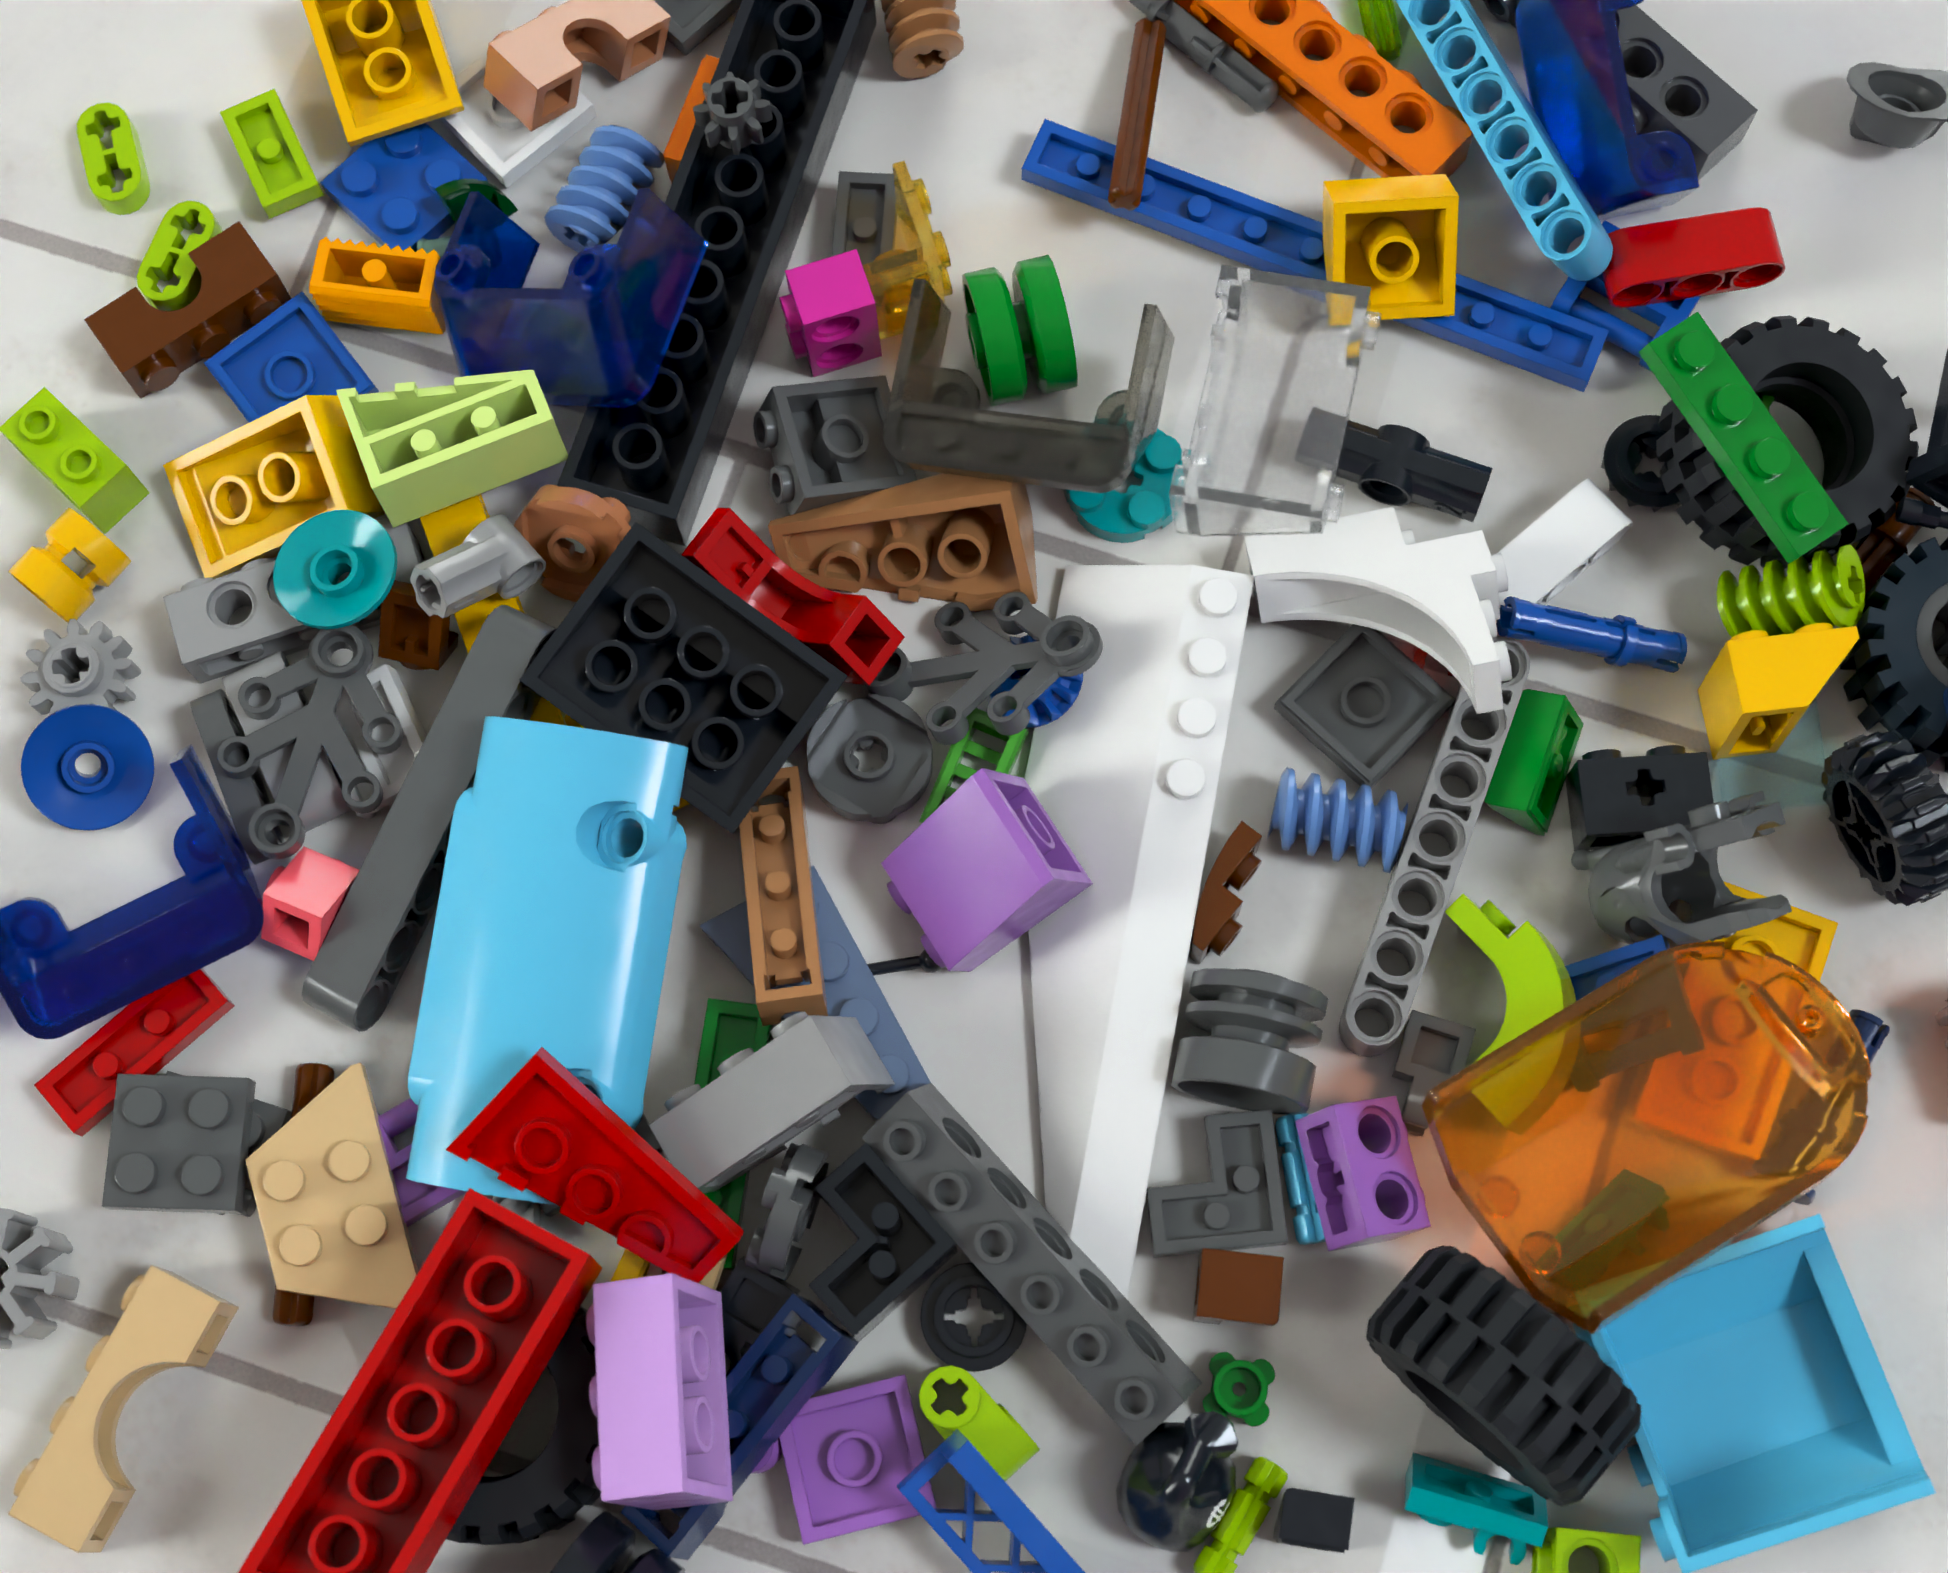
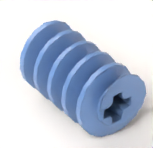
[544,125,665,258]
[1267,767,1408,873]

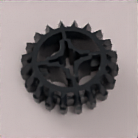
[1821,731,1948,906]

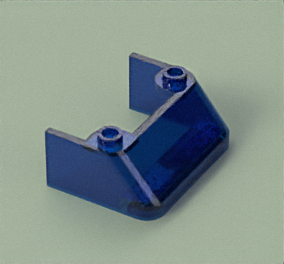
[434,188,708,408]
[0,745,264,1039]

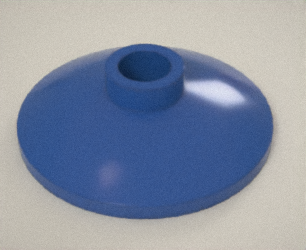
[21,704,154,830]

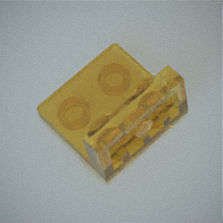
[863,160,953,340]

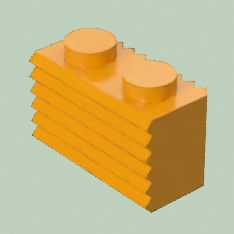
[309,237,454,335]

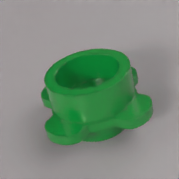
[1203,1352,1275,1427]

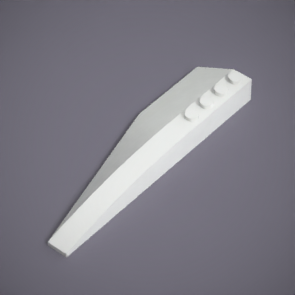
[1024,565,1254,1299]

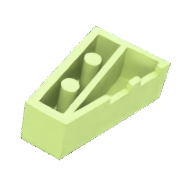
[336,369,568,528]

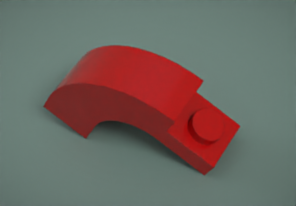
[681,508,905,686]

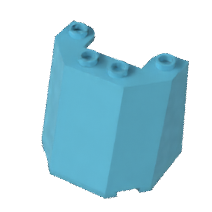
[1571,1214,1936,1573]

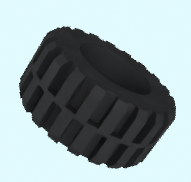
[1656,315,1919,569]
[1366,1245,1642,1506]
[446,1306,601,1545]

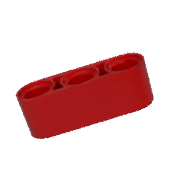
[1602,207,1786,308]

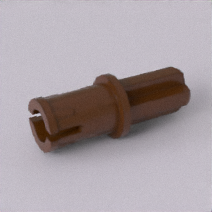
[1855,487,1936,595]

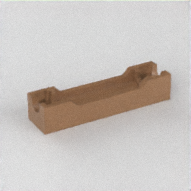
[739,766,828,1026]

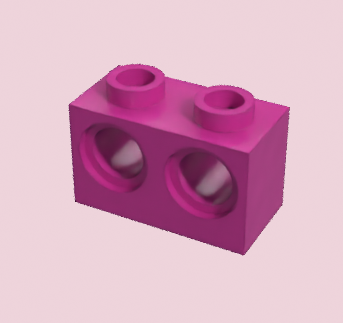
[779,249,882,377]

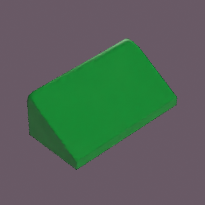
[1484,689,1584,836]

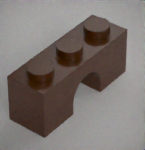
[84,221,292,399]

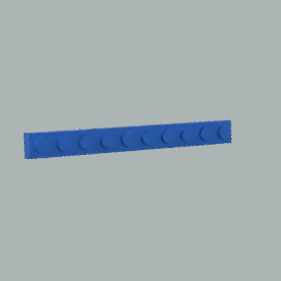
[1021,119,1609,392]

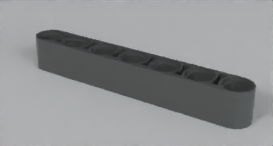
[302,605,557,1032]

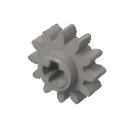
[21,618,141,715]

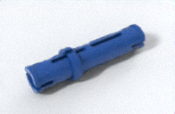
[1496,596,1687,673]

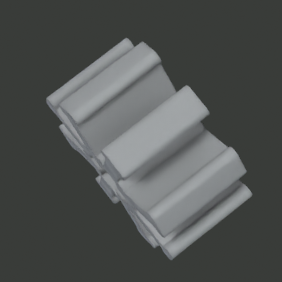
[0,1208,79,1349]

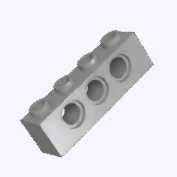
[163,519,424,684]

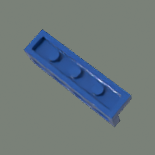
[896,1428,1085,1573]

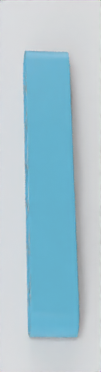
[1396,0,1613,281]

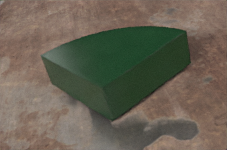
[435,178,518,234]

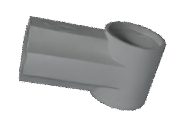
[410,514,546,618]

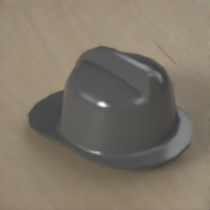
[1846,62,1948,149]

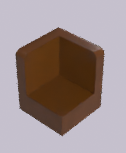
[1193,1248,1284,1326]

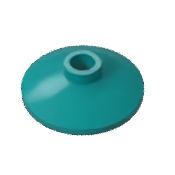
[273,510,398,629]

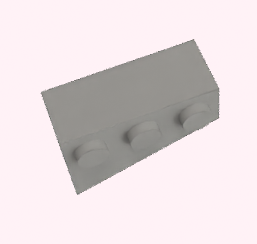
[649,1012,895,1193]

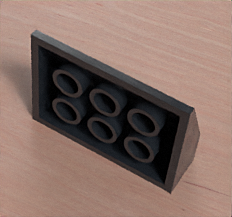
[520,522,847,834]

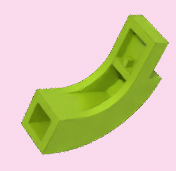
[1445,893,1578,1134]

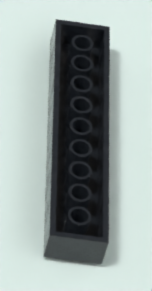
[557,0,877,546]

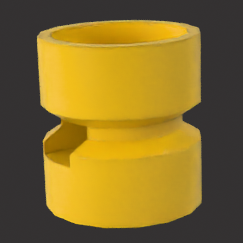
[8,507,132,623]

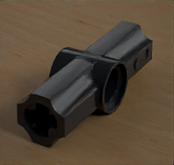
[1297,409,1493,522]

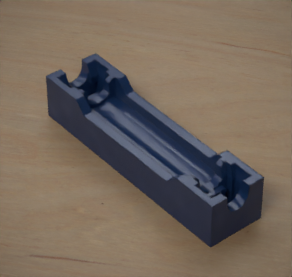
[621,1293,859,1560]

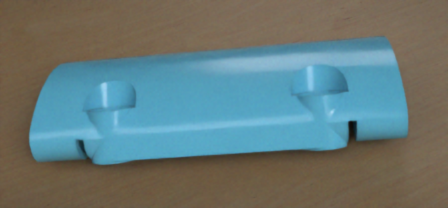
[406,716,689,1205]

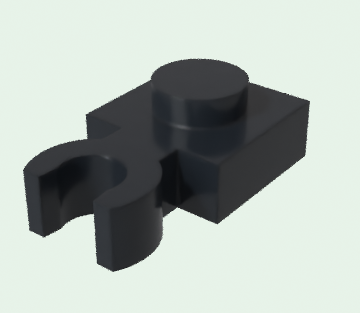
[721,1256,801,1377]

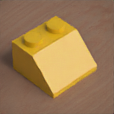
[1323,174,1459,323]

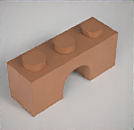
[483,0,671,132]

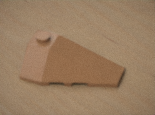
[768,460,1038,612]

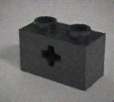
[1565,745,1714,851]

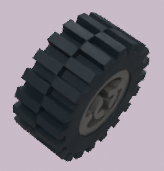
[1840,537,1948,773]

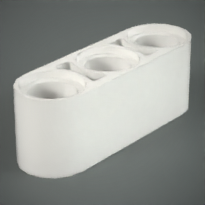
[1496,478,1633,636]

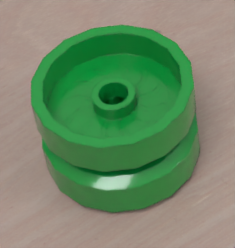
[962,255,1078,407]

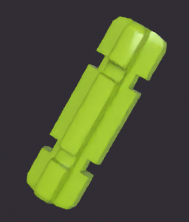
[1193,1456,1288,1573]

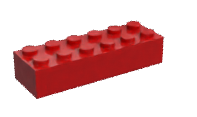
[238,1188,603,1573]

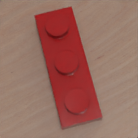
[34,954,235,1137]

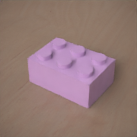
[586,1273,733,1510]

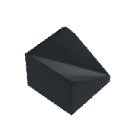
[1273,1488,1355,1553]

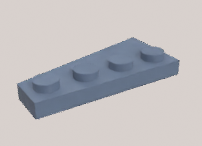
[700,865,931,1122]

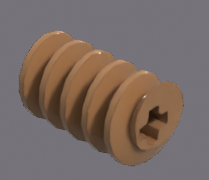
[881,0,964,79]

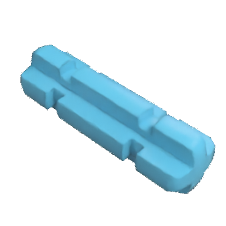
[1275,1113,1326,1245]

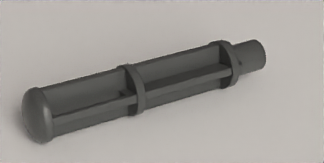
[1129,0,1280,112]

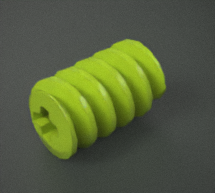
[1716,544,1865,637]

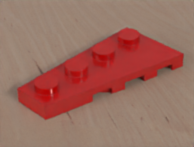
[446,1047,744,1283]

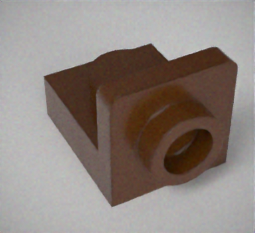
[378,580,459,671]

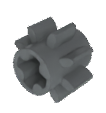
[693,72,773,155]

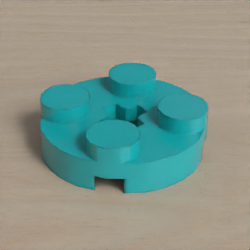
[1063,419,1187,543]

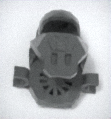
[1571,791,1792,946]

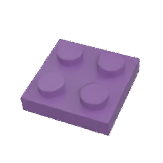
[779,1374,937,1545]

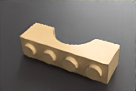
[8,1265,239,1553]

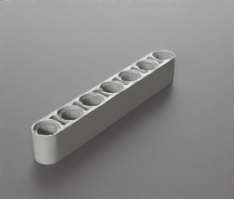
[1339,636,1530,1057]

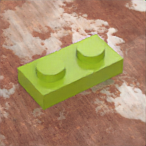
[220,89,324,219]

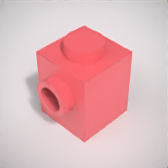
[261,846,359,961]

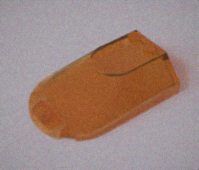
[1422,941,1872,1335]

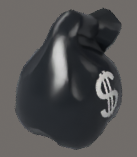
[1116,1411,1238,1552]

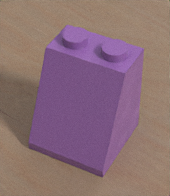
[881,768,1093,972]

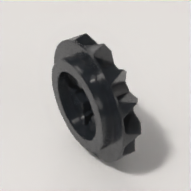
[1601,415,1681,513]
[920,1262,1027,1372]

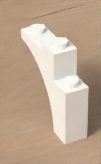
[1244,507,1512,714]

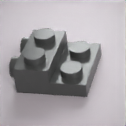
[753,375,917,515]

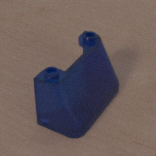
[1515,0,1699,220]

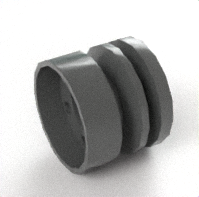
[1171,968,1328,1115]

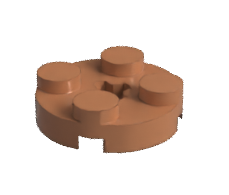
[514,484,631,602]

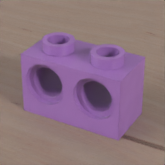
[1295,1096,1431,1251]

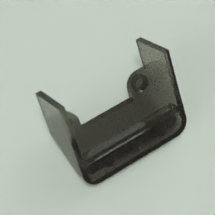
[883,278,1175,493]

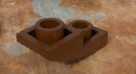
[1189,821,1262,964]

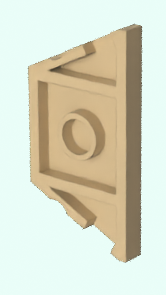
[245,1063,419,1309]

